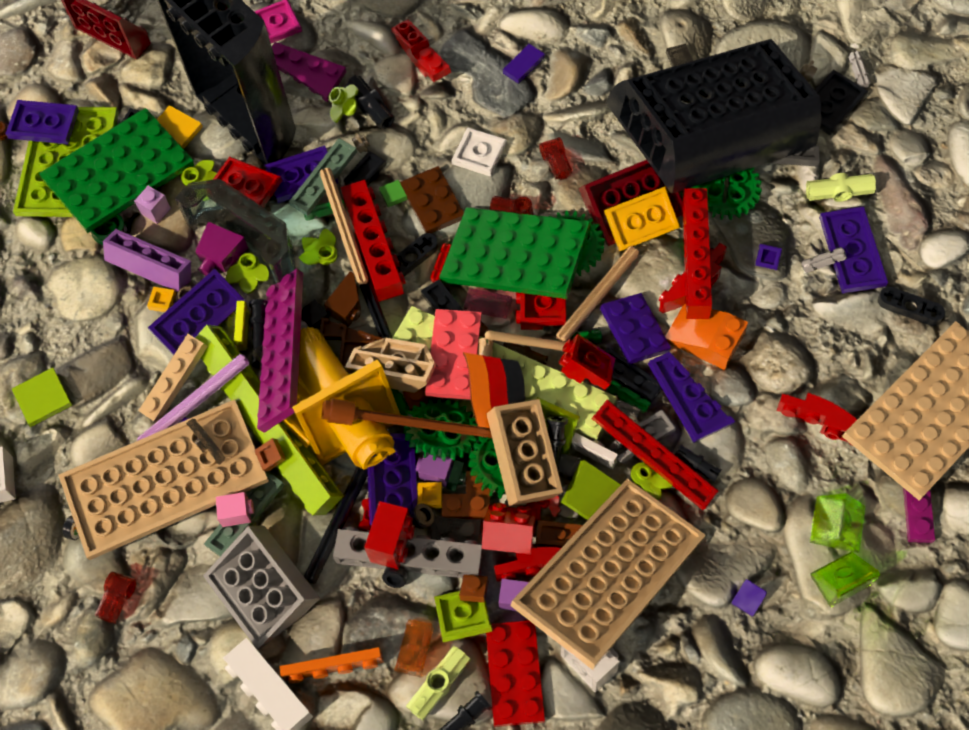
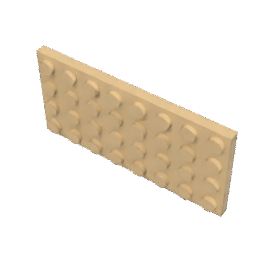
[842,321,969,501]
[58,399,269,560]
[510,479,706,670]

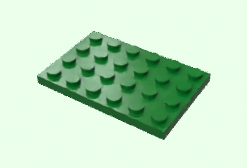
[39,108,195,233]
[439,207,591,299]

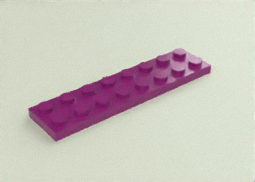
[257,268,303,433]

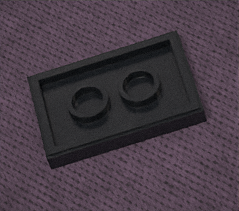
[815,70,868,135]

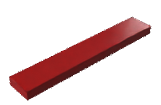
[591,399,718,510]

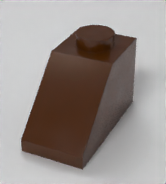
[324,271,362,327]

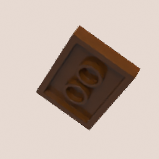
[400,166,464,234]

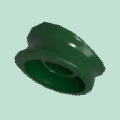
[91,214,127,245]

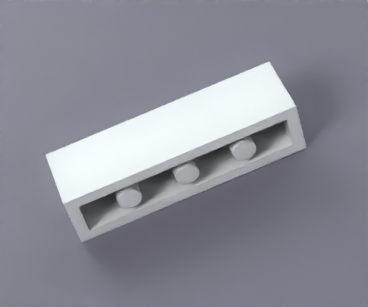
[223,638,313,730]

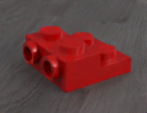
[516,292,566,330]
[559,334,615,390]

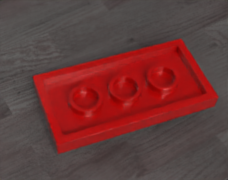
[486,620,545,727]

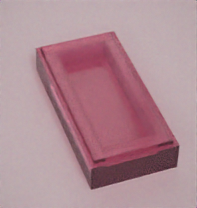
[464,288,512,319]

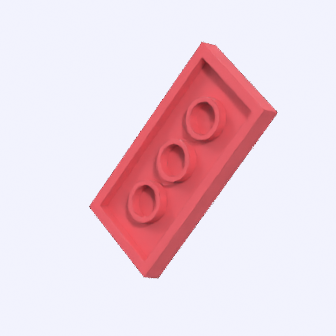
[425,309,482,400]

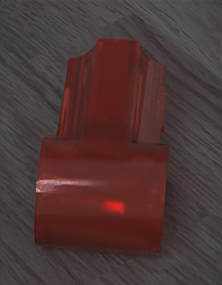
[539,137,572,180]
[490,196,534,215]
[94,571,137,624]

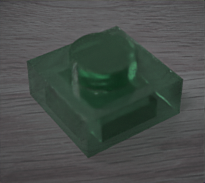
[446,460,466,491]

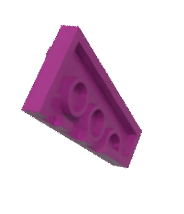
[272,42,347,102]

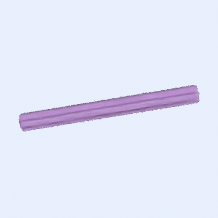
[137,354,249,441]

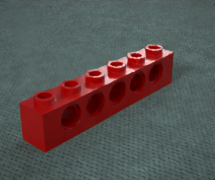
[340,180,406,302]
[682,188,712,319]

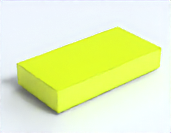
[234,301,250,351]

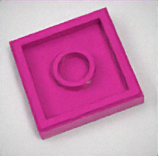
[254,0,302,43]

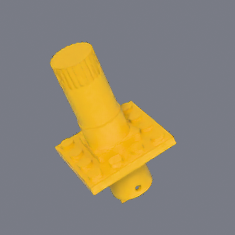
[292,327,400,470]

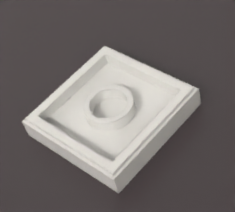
[452,127,507,177]

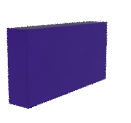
[503,44,545,84]

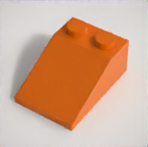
[665,304,748,370]

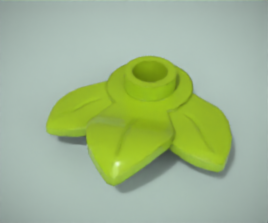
[329,84,359,123]
[181,160,217,199]
[299,228,338,265]
[225,253,269,294]
[631,462,673,500]

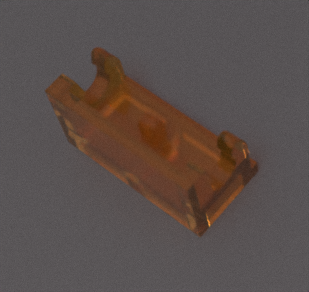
[394,619,434,678]

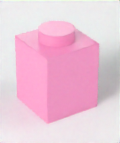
[216,492,254,527]

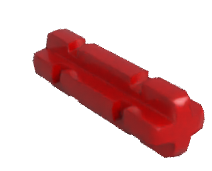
[431,243,451,282]

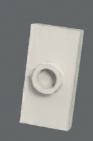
[572,433,618,469]

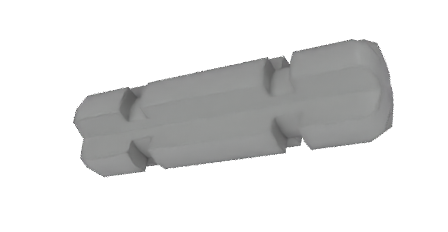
[849,51,871,88]
[802,247,847,273]

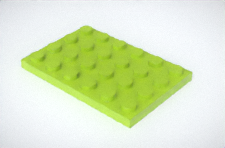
[13,107,119,217]

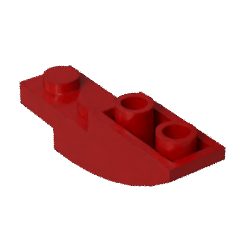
[391,19,451,82]
[659,242,727,313]
[776,393,857,446]
[494,547,561,582]

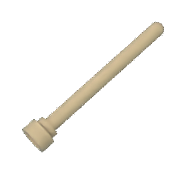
[485,330,566,351]

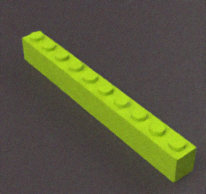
[196,325,344,516]

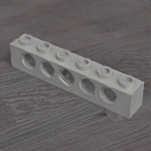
[333,527,483,578]

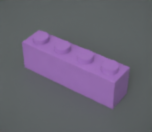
[103,229,191,292]

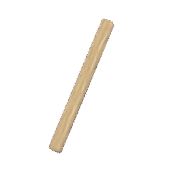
[320,168,369,285]
[556,246,639,342]

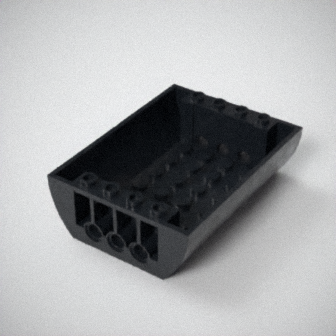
[157,0,296,165]
[606,39,821,194]

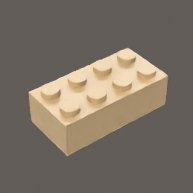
[487,399,563,507]

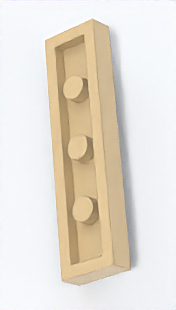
[138,334,208,422]

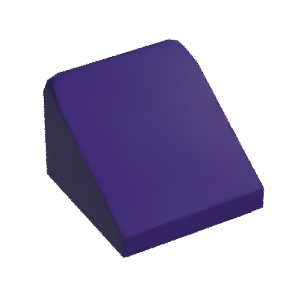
[755,244,782,270]
[731,579,767,617]

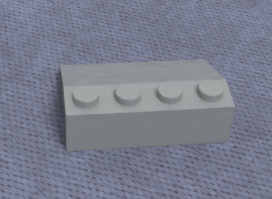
[203,526,320,650]

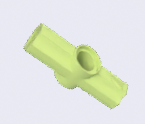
[806,173,876,202]
[406,646,471,721]

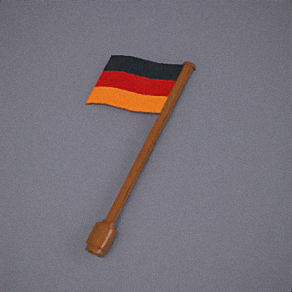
[321,352,526,438]

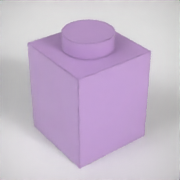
[134,186,171,224]

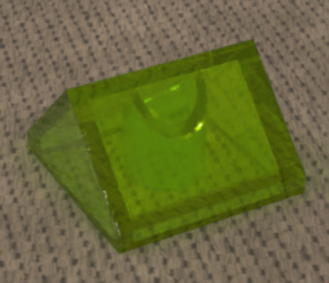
[810,493,866,553]
[810,551,880,607]

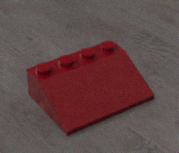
[61,0,151,60]
[578,159,683,246]

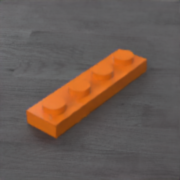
[279,647,383,684]

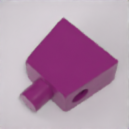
[196,222,248,276]

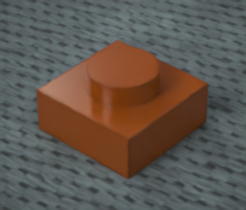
[254,438,286,471]
[459,574,489,603]

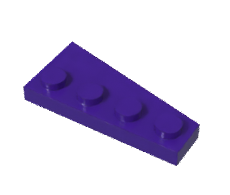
[648,352,736,443]

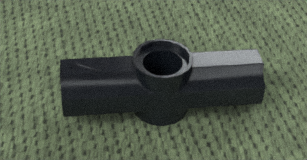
[346,75,395,129]

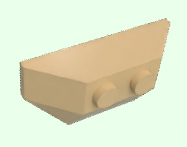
[345,338,436,393]

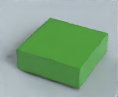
[379,180,407,208]

